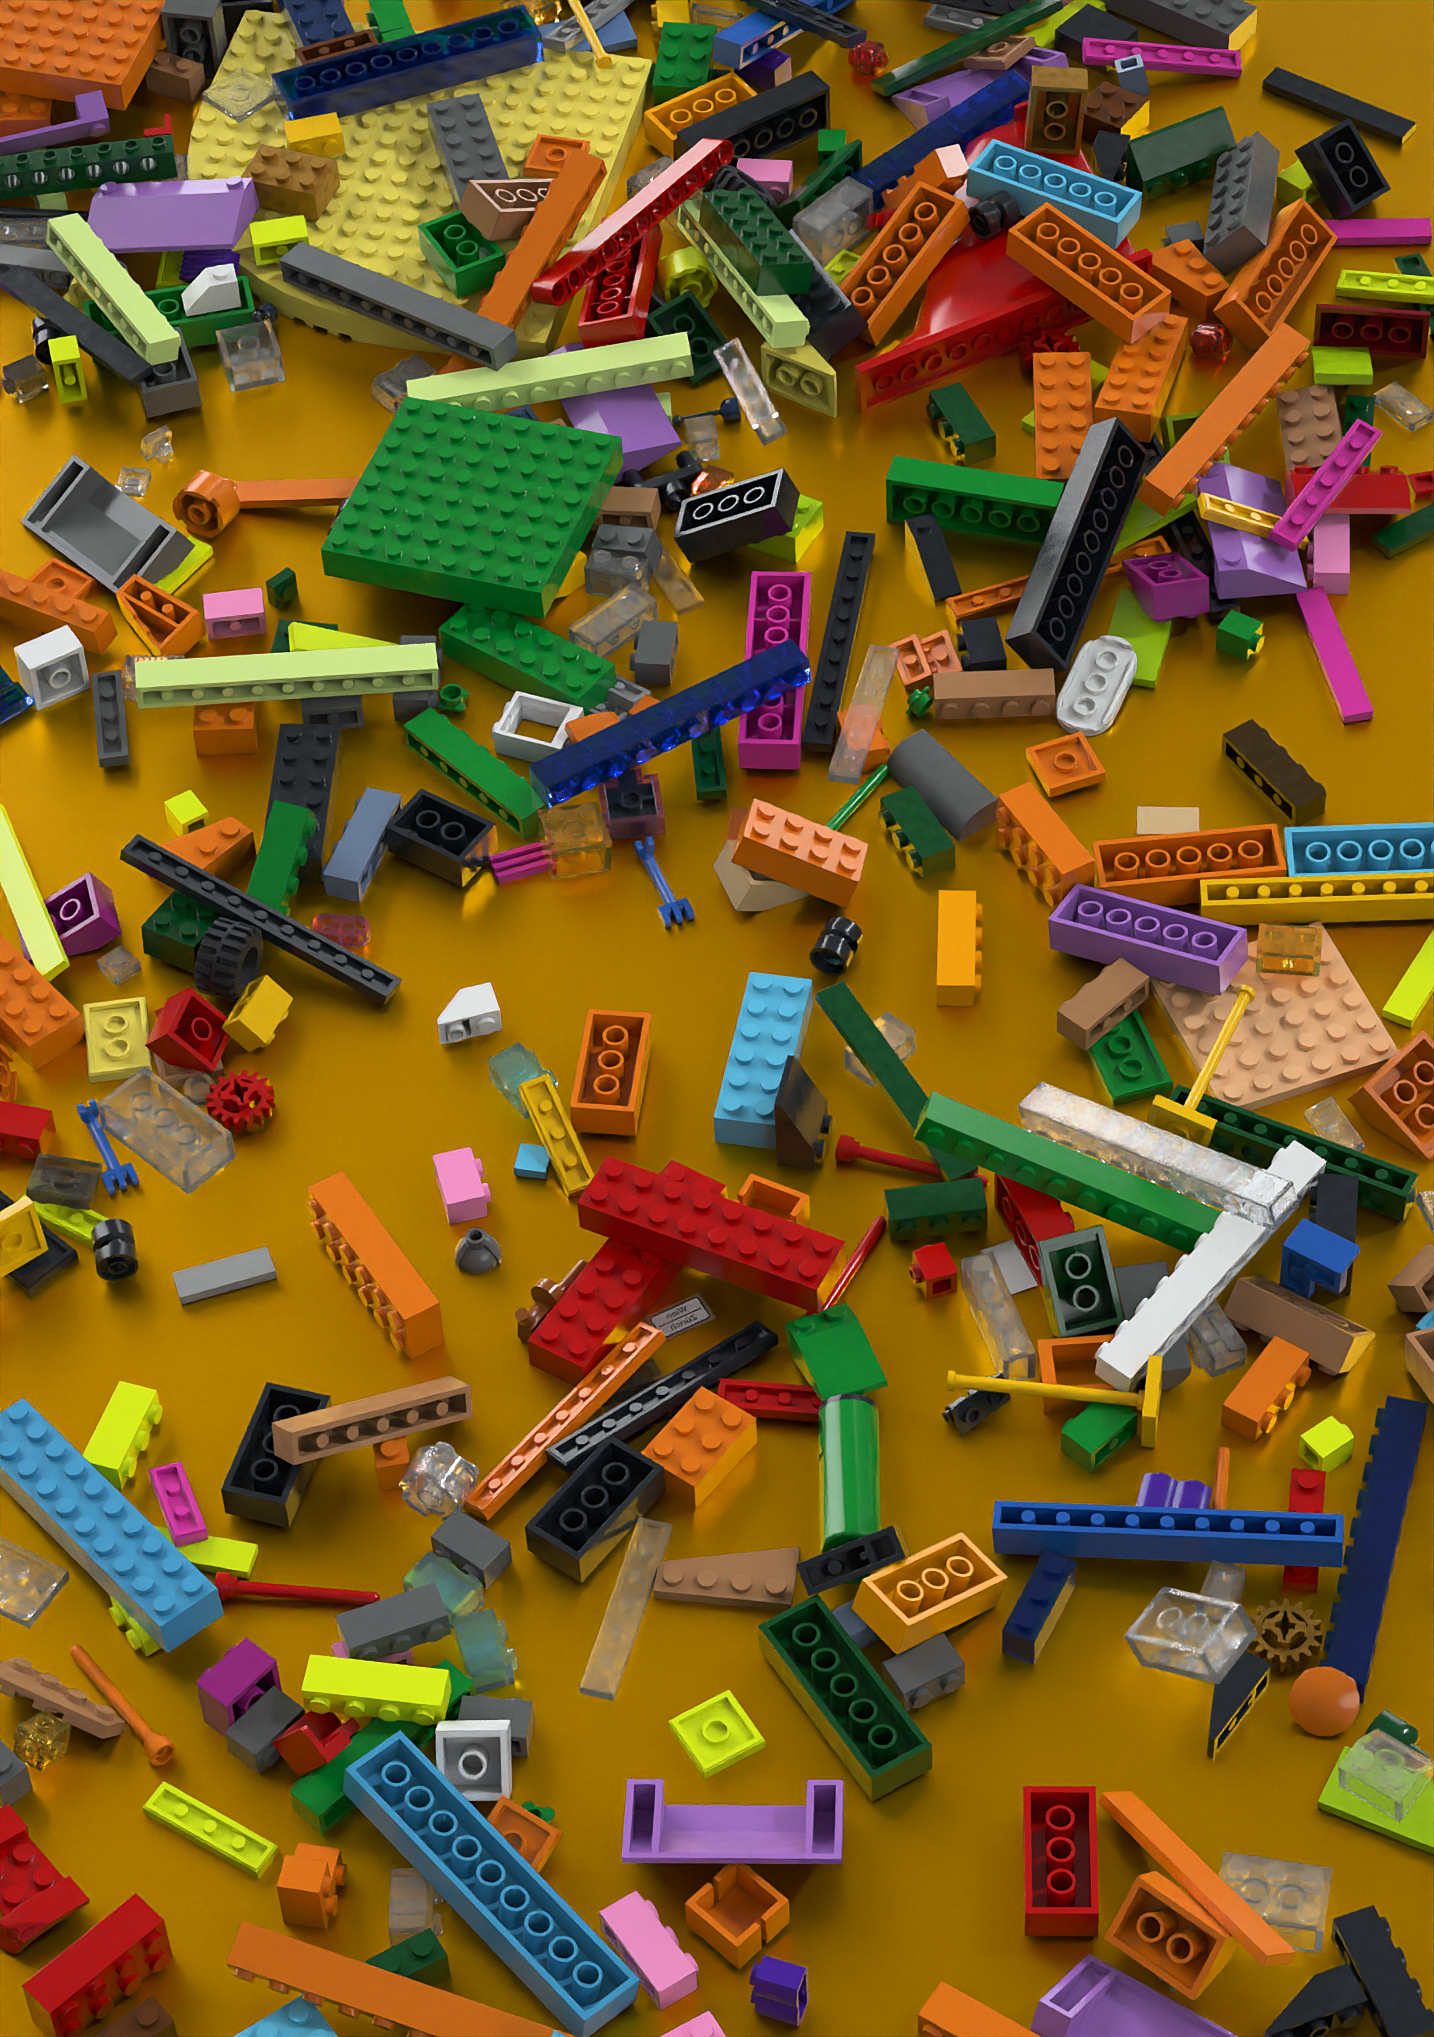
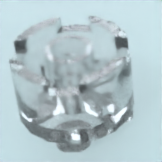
[399,1441,480,1521]

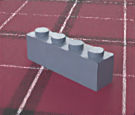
[321,787,403,902]

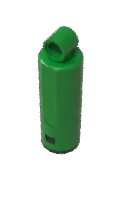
[819,1394,881,1585]

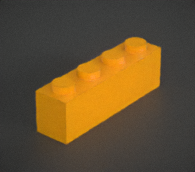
[937,890,982,1006]

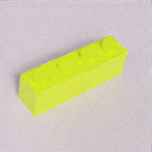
[301,1654,452,1726]

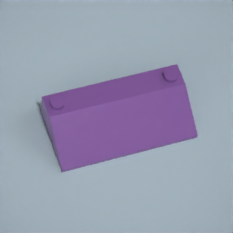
[891,46,1069,138]
[0,90,110,156]
[87,176,260,253]
[547,342,682,486]
[1193,463,1307,599]
[622,1779,844,1864]
[1030,1954,1239,2037]

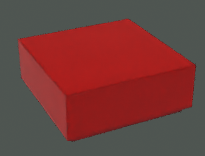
[1407,470,1434,502]

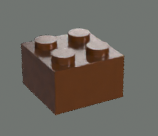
[1082,81,1150,143]

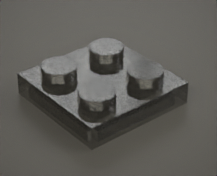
[26,1153,103,1210]

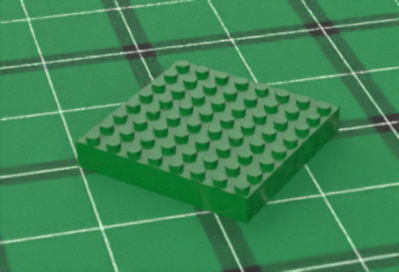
[321,396,624,619]

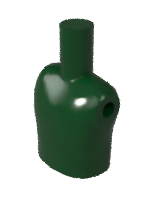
[1364,1709,1432,1768]

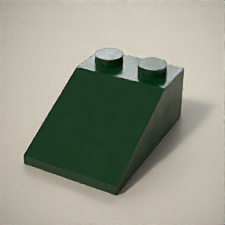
[644,290,738,385]
[1037,1225,1124,1338]

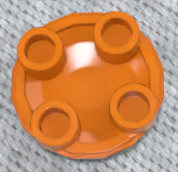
[1289,1667,1360,1736]

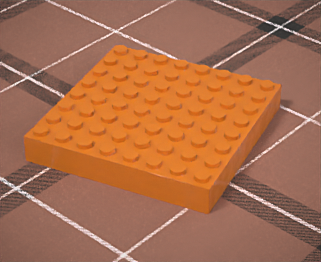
[0,0,166,111]

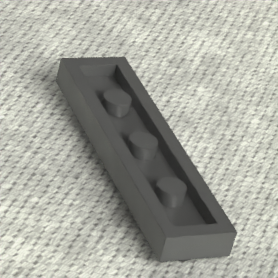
[91,670,130,767]

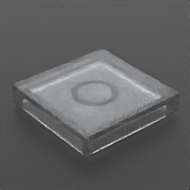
[202,67,279,123]

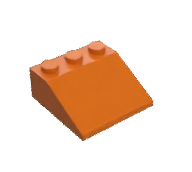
[1347,1030,1434,1162]

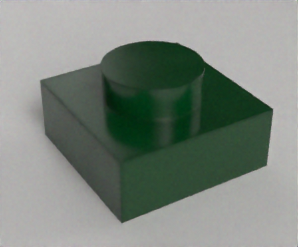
[266,567,298,608]

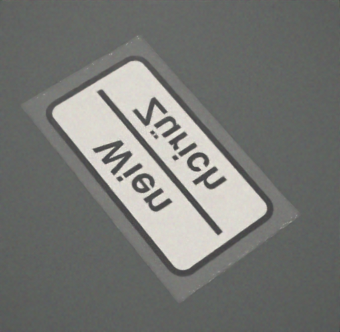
[644,1293,716,1340]

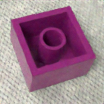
[196,1638,282,1738]

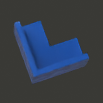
[1279,1218,1360,1299]

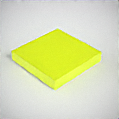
[668,1689,766,1779]

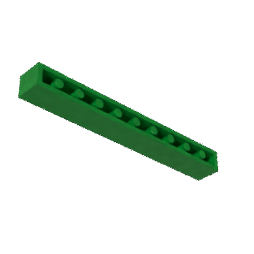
[914,1091,1222,1254]

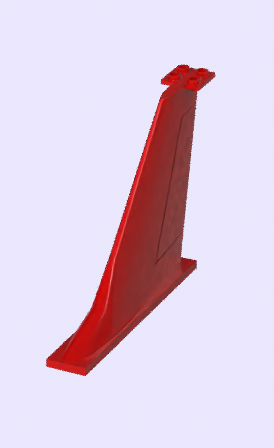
[855,100,1153,414]

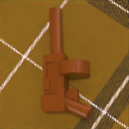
[515,1259,588,1341]

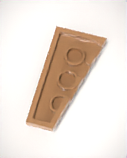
[653,1547,801,1611]
[0,1657,126,1739]

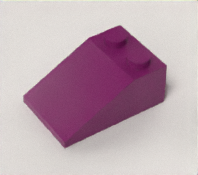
[1122,552,1209,622]
[17,872,122,965]

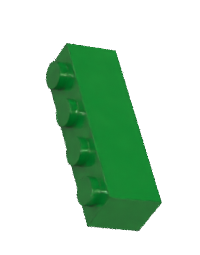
[246,800,317,917]

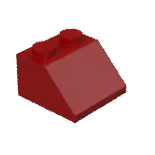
[145,987,231,1074]

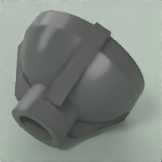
[455,1228,502,1274]

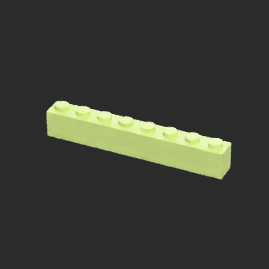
[46,213,181,365]

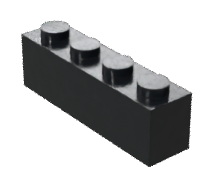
[1331,1905,1434,2037]

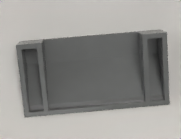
[20,454,195,593]

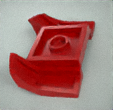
[0,1804,90,1954]

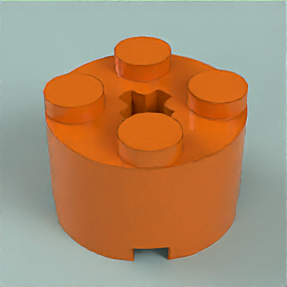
[173,470,240,539]

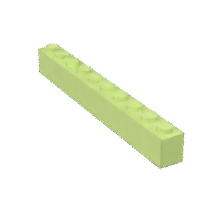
[677,199,810,348]
[406,331,694,412]
[135,643,439,709]

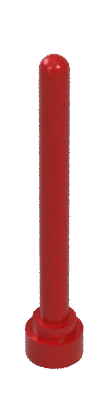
[835,1134,989,1188]
[804,1216,887,1316]
[214,1572,381,1605]

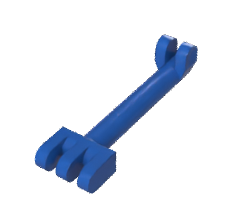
[633,837,695,927]
[76,1099,139,1195]

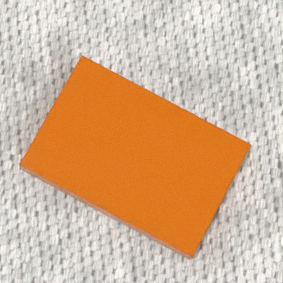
[0,557,98,637]

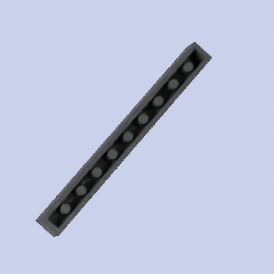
[279,242,519,371]

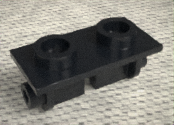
[942,1372,1011,1436]

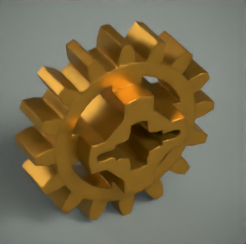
[1245,1598,1323,1672]

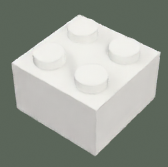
[14,625,91,711]
[435,1720,512,1801]

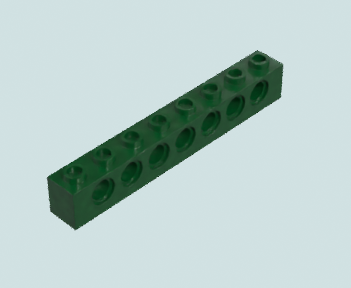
[0,135,178,200]
[1169,1084,1419,1221]

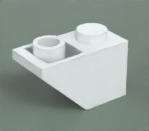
[437,982,502,1045]

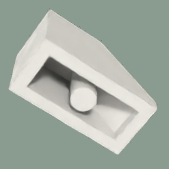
[181,263,241,316]

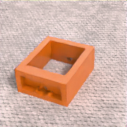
[1037,1334,1119,1414]

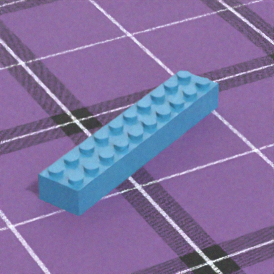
[0,1398,224,1653]
[343,1730,640,2037]

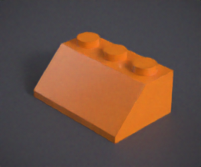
[1104,1871,1239,2001]

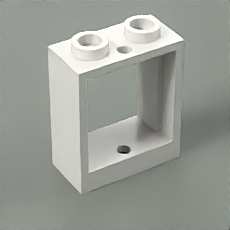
[491,691,584,770]

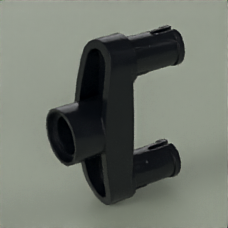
[623,450,708,510]

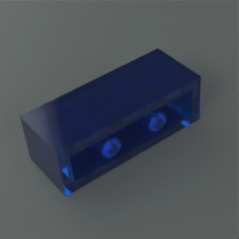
[1002,1550,1077,1665]

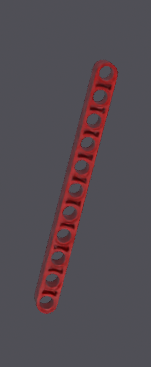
[530,138,734,306]

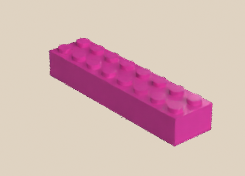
[738,571,811,769]

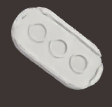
[1055,635,1137,736]

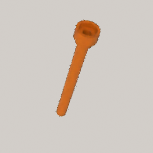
[70,1644,176,1766]

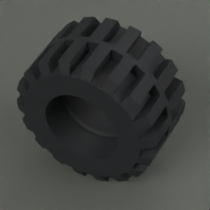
[703,164,777,212]
[195,917,263,1003]

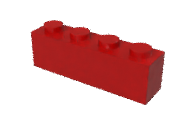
[0,1101,56,1160]

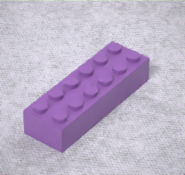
[1048,883,1248,996]

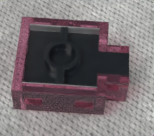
[597,768,666,841]

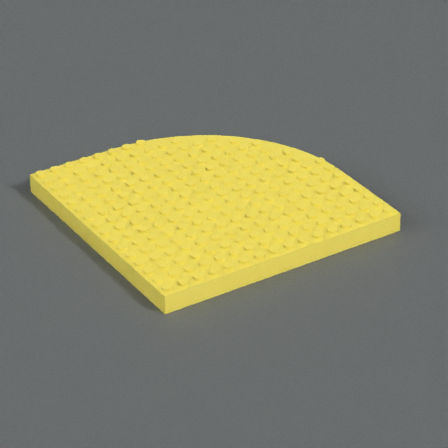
[187,9,654,363]

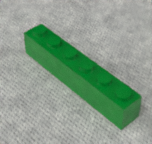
[403,707,552,840]
[289,1658,476,1835]

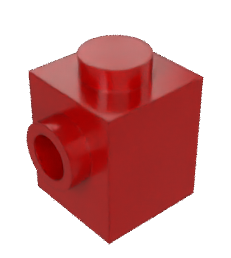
[909,1242,957,1301]

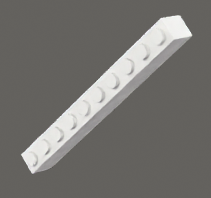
[1095,1140,1327,1392]

